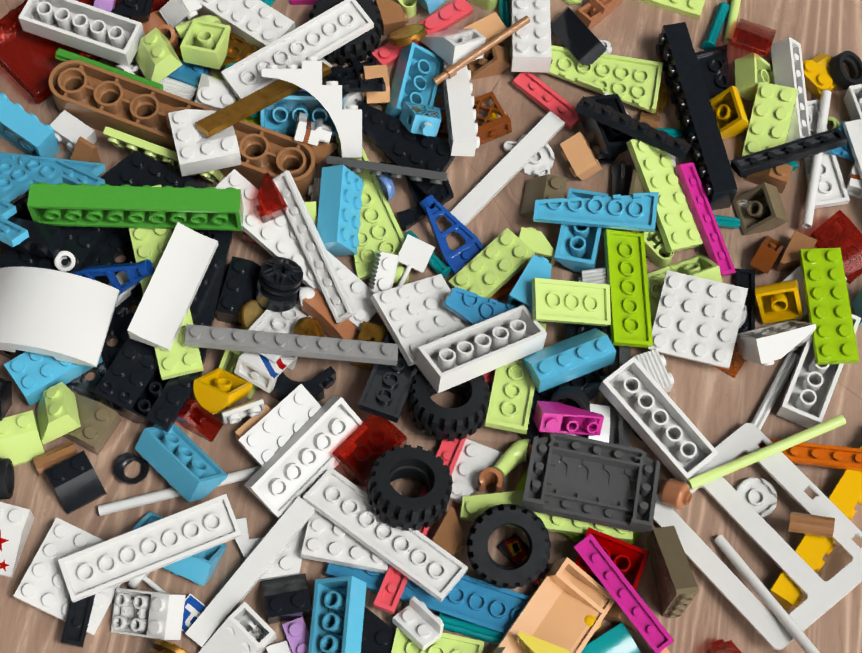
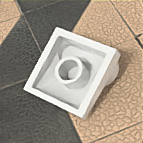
[194,73,237,111]

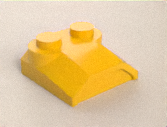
[803,53,838,100]

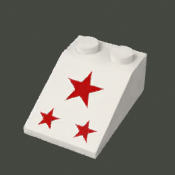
[0,502,35,578]

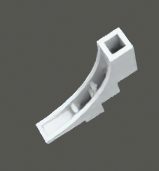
[261,57,362,158]

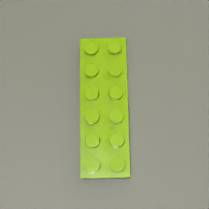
[603,229,653,348]
[799,248,859,365]

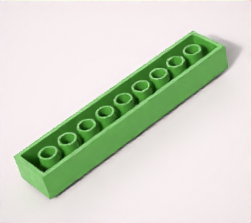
[27,182,244,231]

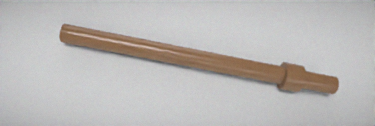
[432,16,530,86]

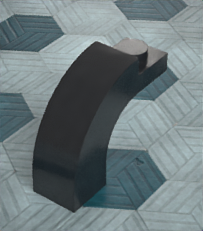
[269,366,336,402]

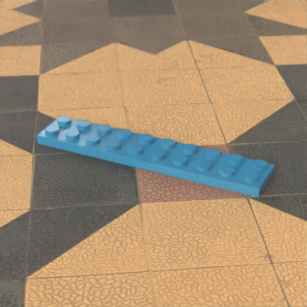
[325,563,531,635]

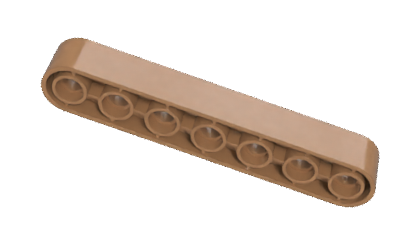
[49,60,316,198]

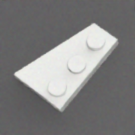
[449,439,503,505]

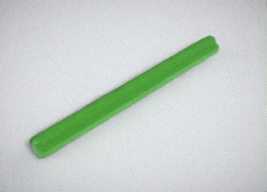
[55,48,164,90]

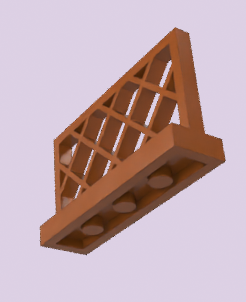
[436,91,512,145]

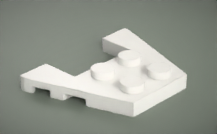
[235,518,309,582]

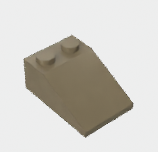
[63,393,121,455]

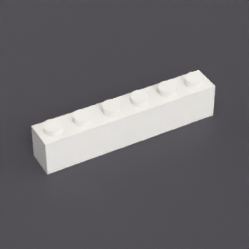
[771,37,811,143]
[442,61,480,157]

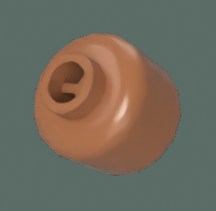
[658,478,692,509]

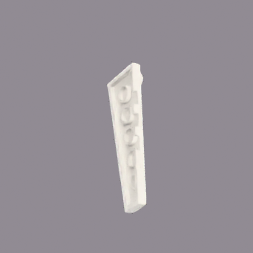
[804,99,850,209]

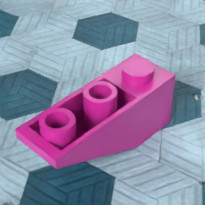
[533,401,604,436]

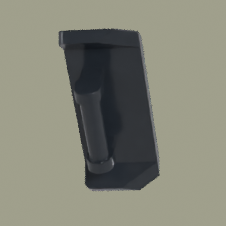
[551,6,607,65]

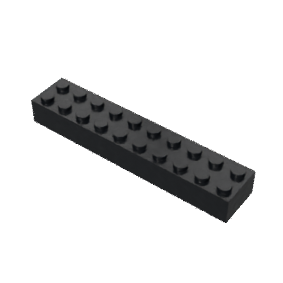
[656,22,738,210]

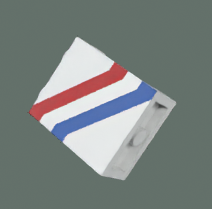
[234,352,298,393]

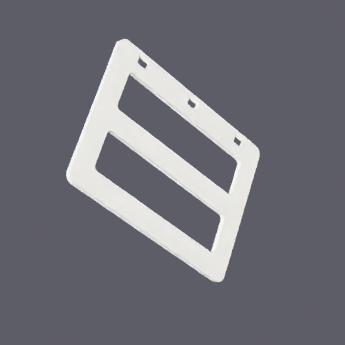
[653,423,862,650]

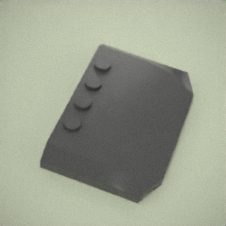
[522,433,661,533]

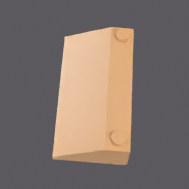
[493,557,615,653]

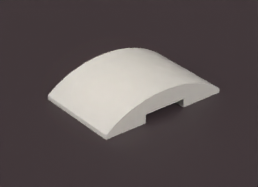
[0,267,120,367]

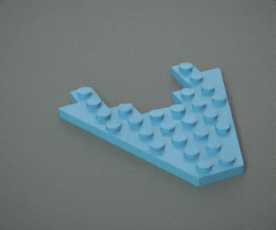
[0,152,106,247]

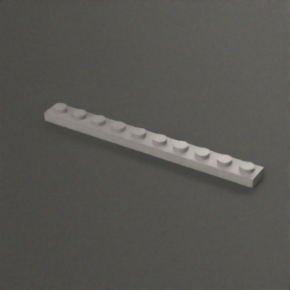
[184,324,398,366]

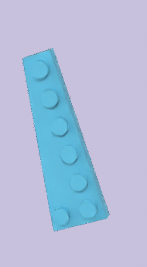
[533,192,659,232]

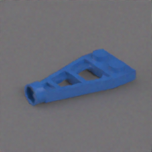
[419,195,484,275]
[71,259,154,295]

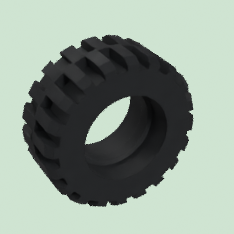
[309,0,382,65]
[408,369,490,441]
[367,445,453,531]
[467,504,551,589]

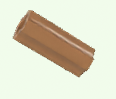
[32,441,78,476]
[788,512,835,538]

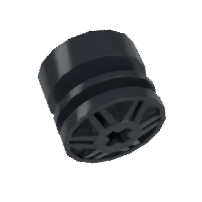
[255,257,303,312]

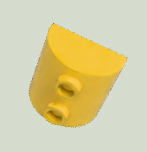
[710,86,749,139]
[755,279,804,324]
[193,368,253,414]

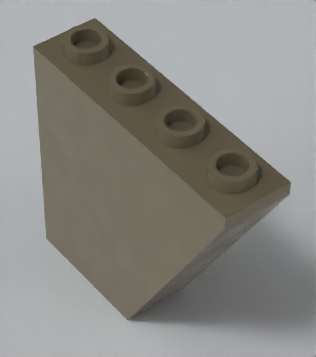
[646,526,699,618]

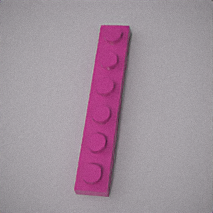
[675,162,736,277]
[574,534,674,653]

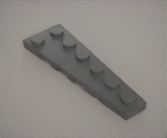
[326,155,448,184]

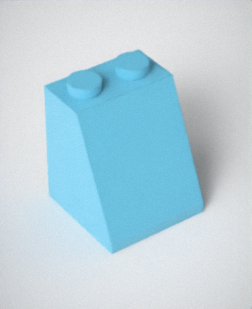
[507,255,552,323]

